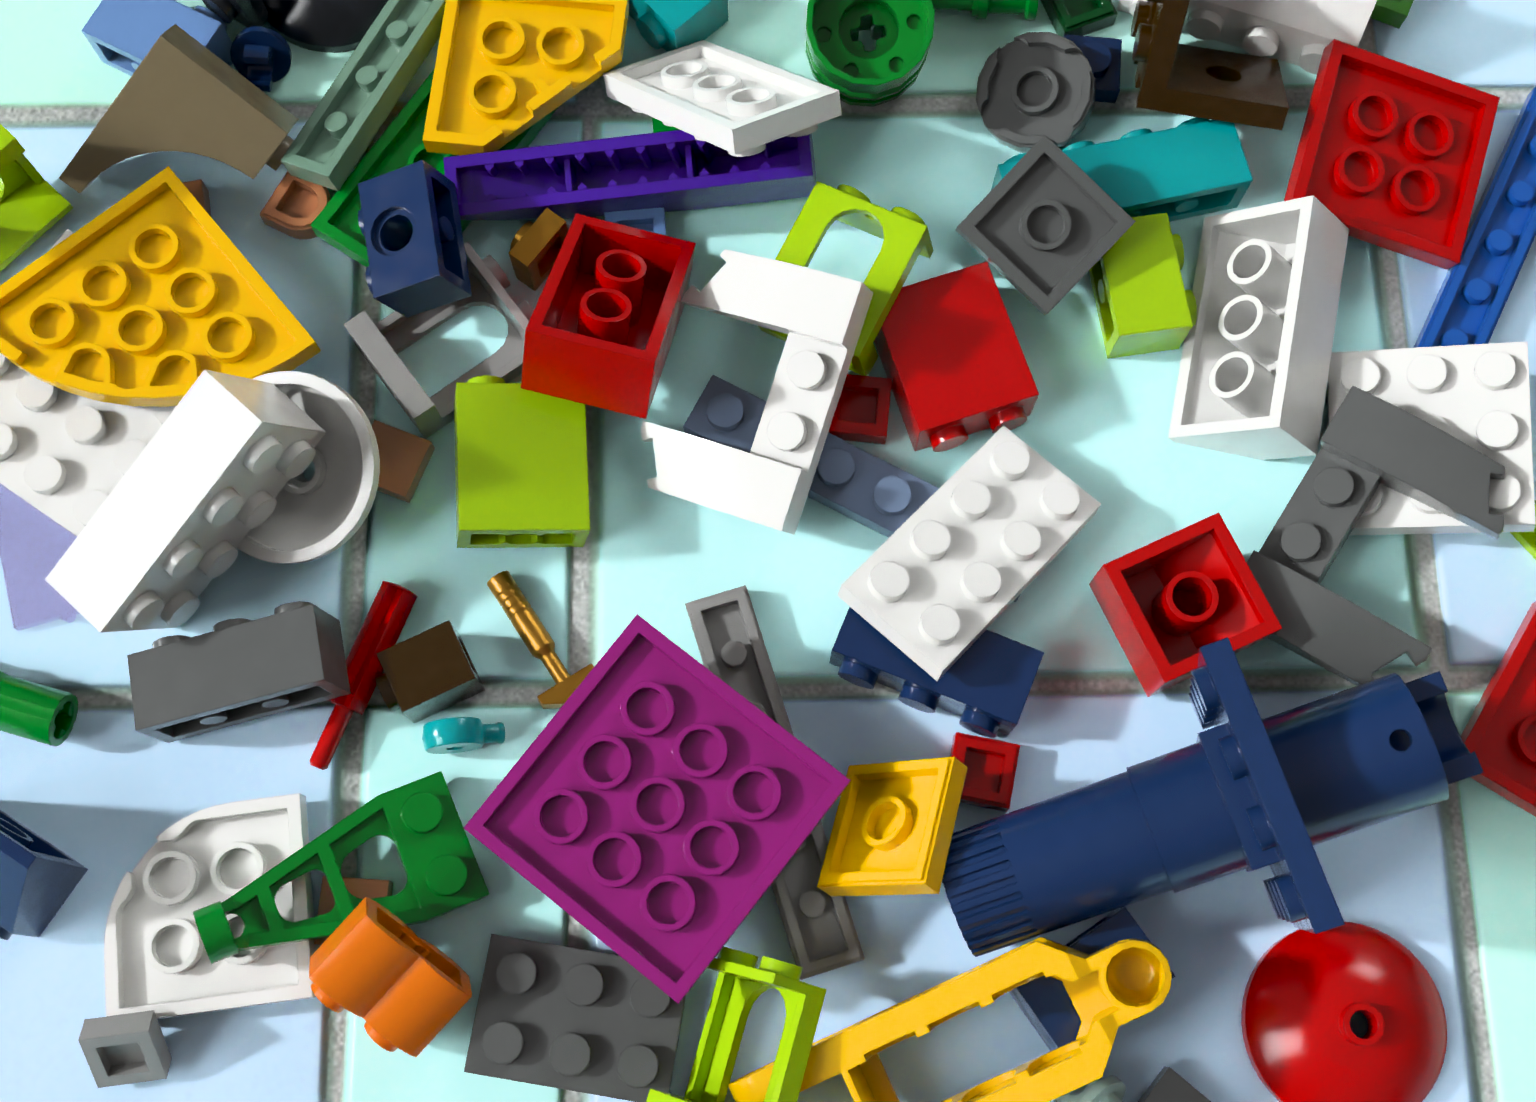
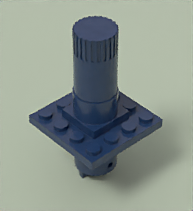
[942,637,1484,957]

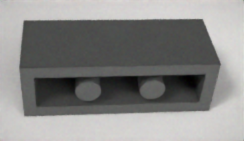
[127,601,351,743]

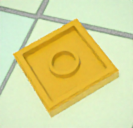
[817,757,968,896]

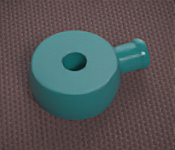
[422,717,505,754]

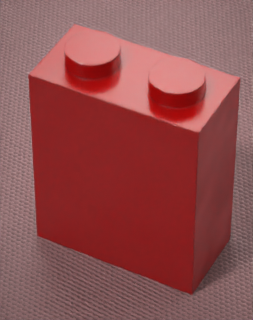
[874,261,1039,452]

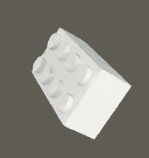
[45,369,326,633]

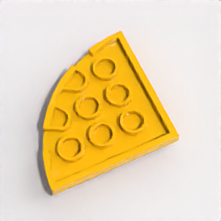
[0,166,321,407]

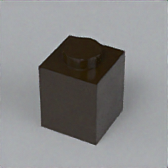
[375,620,485,723]

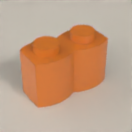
[309,897,472,1057]

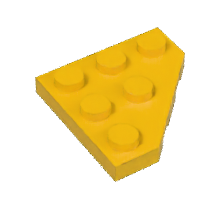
[422,0,629,155]

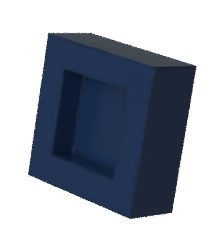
[1063,34,1122,103]

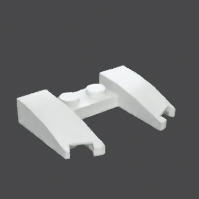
[641,249,873,535]

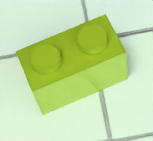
[1089,213,1197,359]

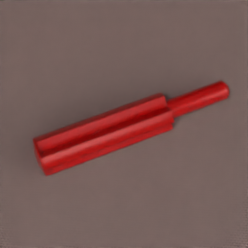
[309,581,418,770]

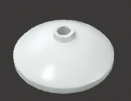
[237,371,380,564]

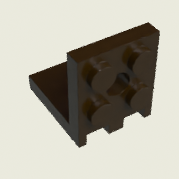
[1131,0,1289,131]

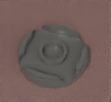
[976,32,1096,153]

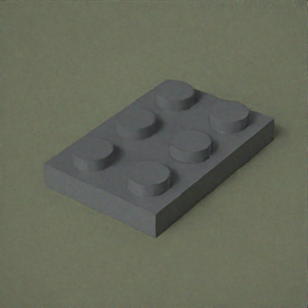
[464,934,686,1102]

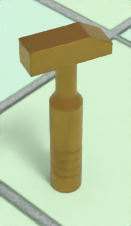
[487,570,594,709]

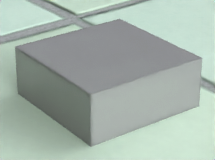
[78,1010,172,1088]

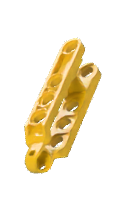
[728,936,1172,1102]

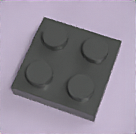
[955,134,1136,316]

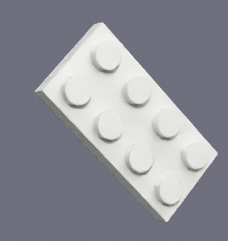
[603,40,842,157]
[837,425,1101,681]

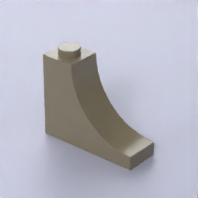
[59,24,299,194]

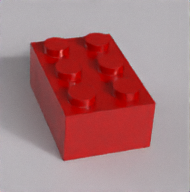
[521,213,696,419]

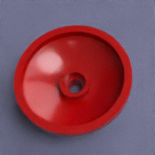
[1241,922,1447,1102]

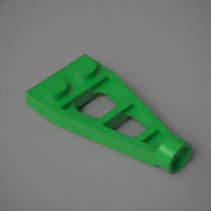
[193,771,489,964]

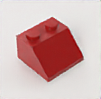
[1089,512,1282,697]

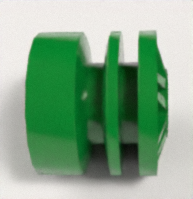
[805,0,935,107]

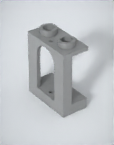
[344,241,534,439]

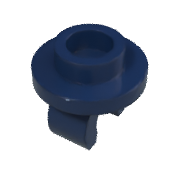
[230,26,292,92]

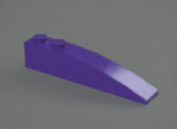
[443,130,817,220]

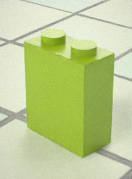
[454,375,590,548]

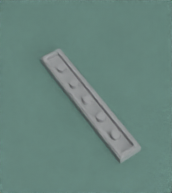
[685,585,865,980]

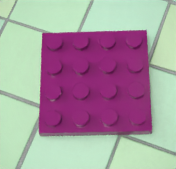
[464,614,851,1004]

